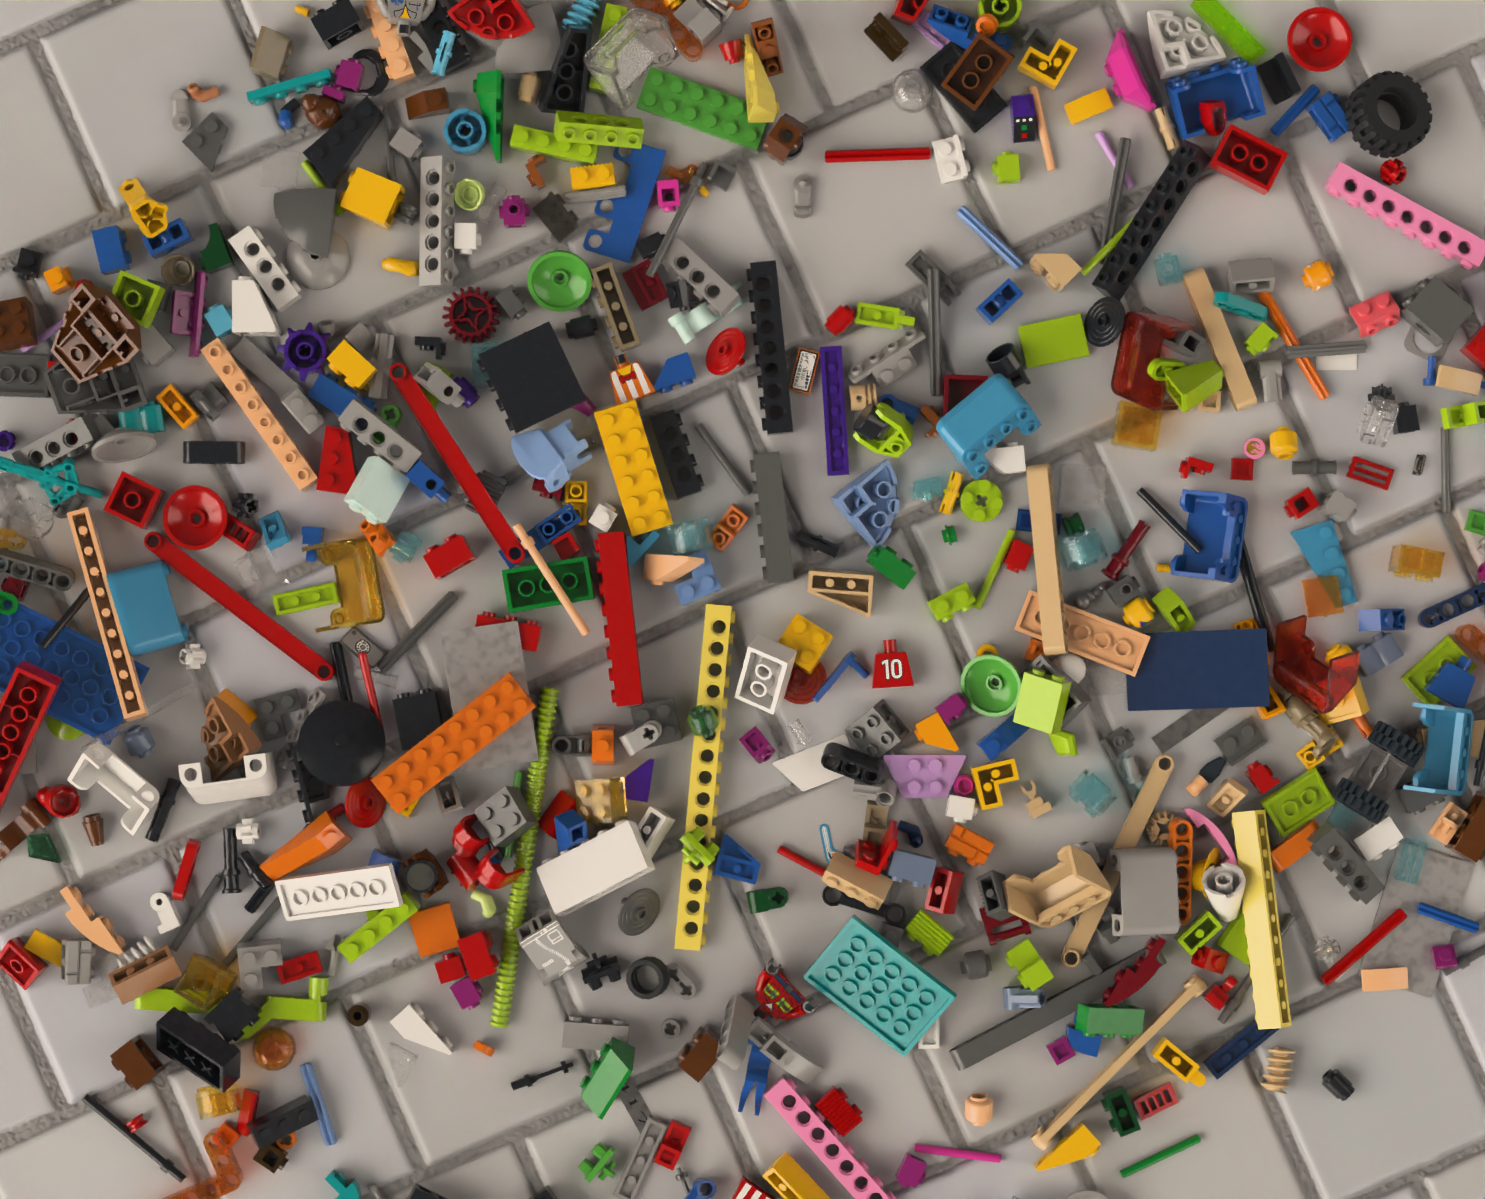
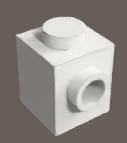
[454,223,482,255]
[588,503,619,533]
[945,794,978,823]

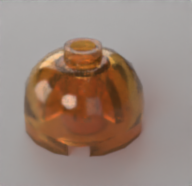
[253,1027,296,1071]

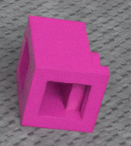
[657,179,680,213]

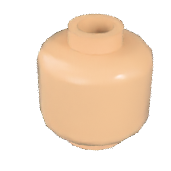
[965,1092,993,1126]

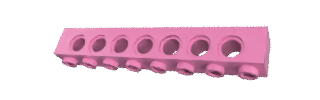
[1324,162,1485,270]
[764,1076,897,1199]

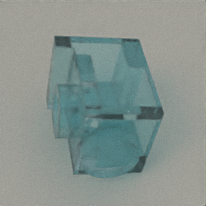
[1154,252,1183,287]
[909,476,943,503]

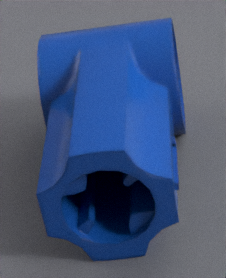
[877,394,920,426]
[684,1178,716,1199]

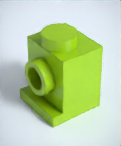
[1243,322,1279,357]

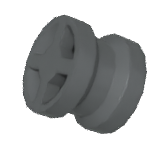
[393,201,420,226]

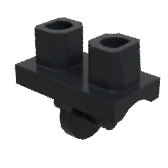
[581,952,621,991]

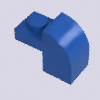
[1066,1011,1102,1057]

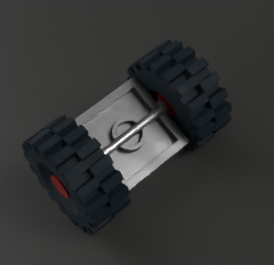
[1331,721,1426,825]

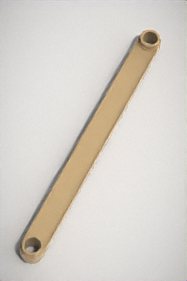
[1061,754,1174,968]
[1030,974,1207,1151]

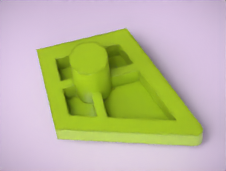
[1047,729,1078,756]

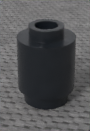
[636,231,665,260]
[565,315,598,340]
[1322,1069,1355,1101]

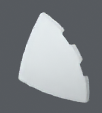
[1147,10,1226,80]

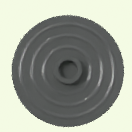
[618,888,660,936]

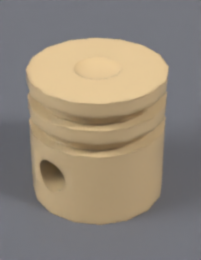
[849,383,877,411]

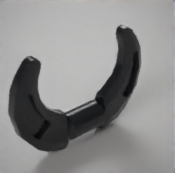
[352,49,389,96]

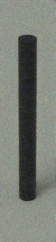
[1136,487,1203,554]
[39,587,90,650]

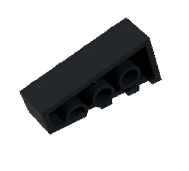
[538,23,593,114]
[303,96,383,189]

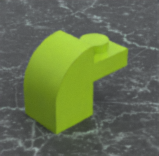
[1440,401,1485,430]

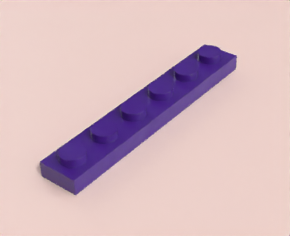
[820,346,849,476]

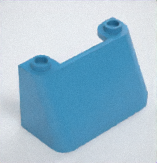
[107,559,190,657]

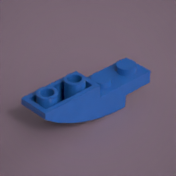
[927,4,1014,51]
[498,503,582,569]

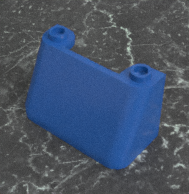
[1170,489,1248,583]

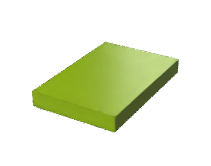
[1017,313,1090,369]
[1400,635,1478,705]
[1260,767,1337,838]

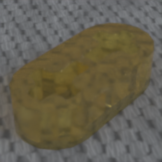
[0,528,27,550]

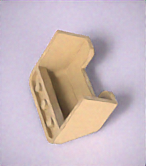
[1002,845,1111,928]

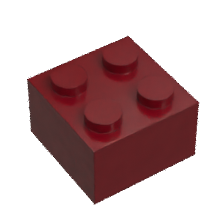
[942,374,988,417]

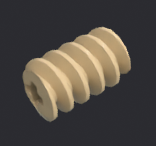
[1261,1046,1296,1094]

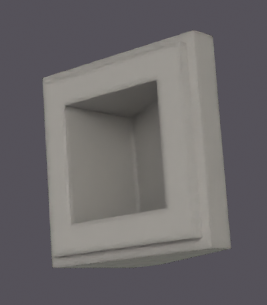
[345,322,375,353]

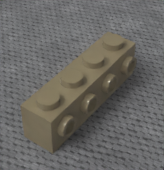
[591,262,641,353]

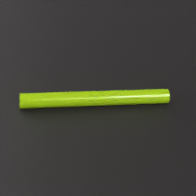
[1080,216,1135,276]
[973,529,1017,610]

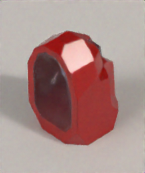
[1198,99,1227,136]

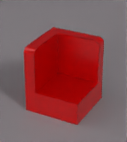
[551,531,581,560]

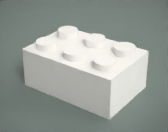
[734,634,797,714]

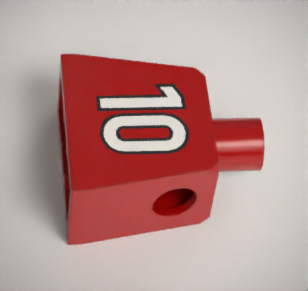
[872,639,914,689]

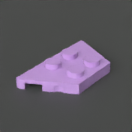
[883,755,966,798]

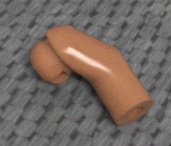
[187,83,221,102]

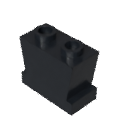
[203,986,262,1043]

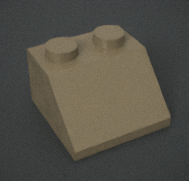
[249,26,295,82]

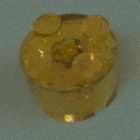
[195,1084,243,1120]

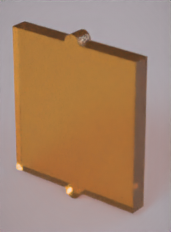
[1302,575,1344,618]

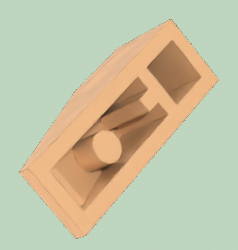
[642,554,704,586]

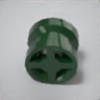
[1061,512,1085,538]

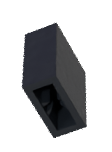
[392,688,443,751]

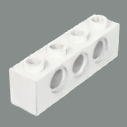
[228,225,302,312]

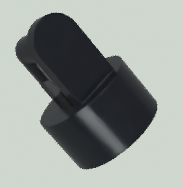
[986,343,1031,388]

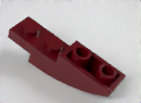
[1102,935,1166,1007]

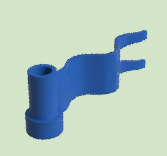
[738,1039,771,1116]

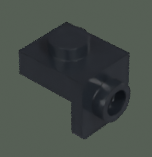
[666,280,699,311]

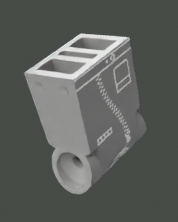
[515,907,590,986]

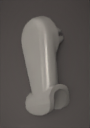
[171,90,192,132]
[793,175,813,219]

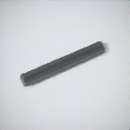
[1284,340,1367,359]

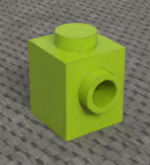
[992,151,1021,185]

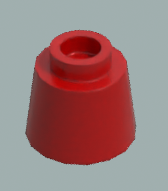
[718,38,744,65]

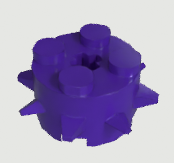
[277,322,332,381]

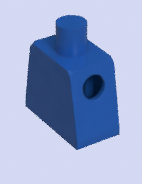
[405,458,452,503]
[1423,655,1476,708]

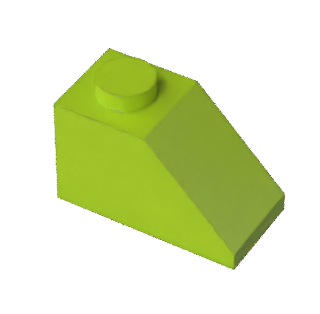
[1151,586,1197,632]

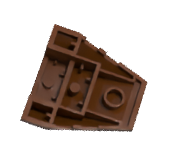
[51,282,142,384]

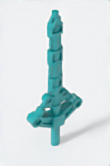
[0,456,103,506]

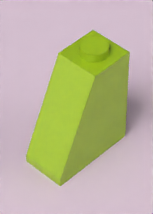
[1165,359,1224,413]

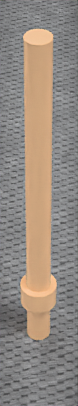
[513,523,590,636]

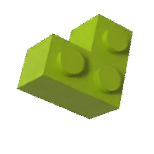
[1005,937,1054,992]

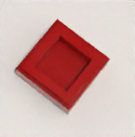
[1230,458,1254,481]

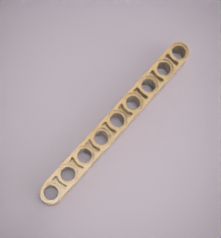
[1026,463,1068,656]

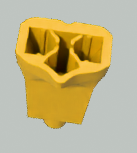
[118,177,168,238]

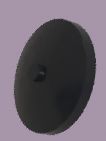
[298,700,386,787]

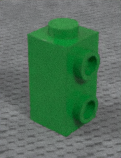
[866,545,916,590]

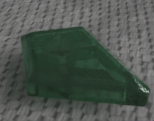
[27,833,62,863]

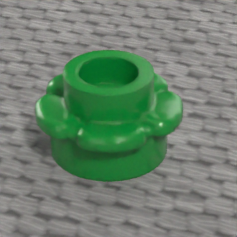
[941,525,958,545]

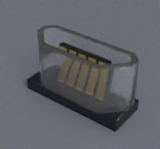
[1412,454,1426,476]

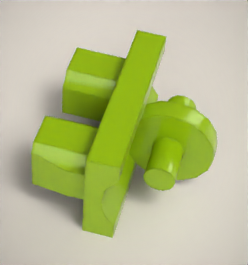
[679,827,720,867]

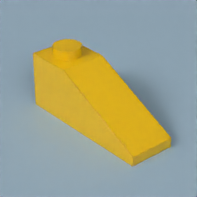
[1034,1121,1101,1171]

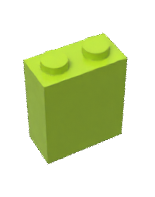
[1013,668,1072,734]

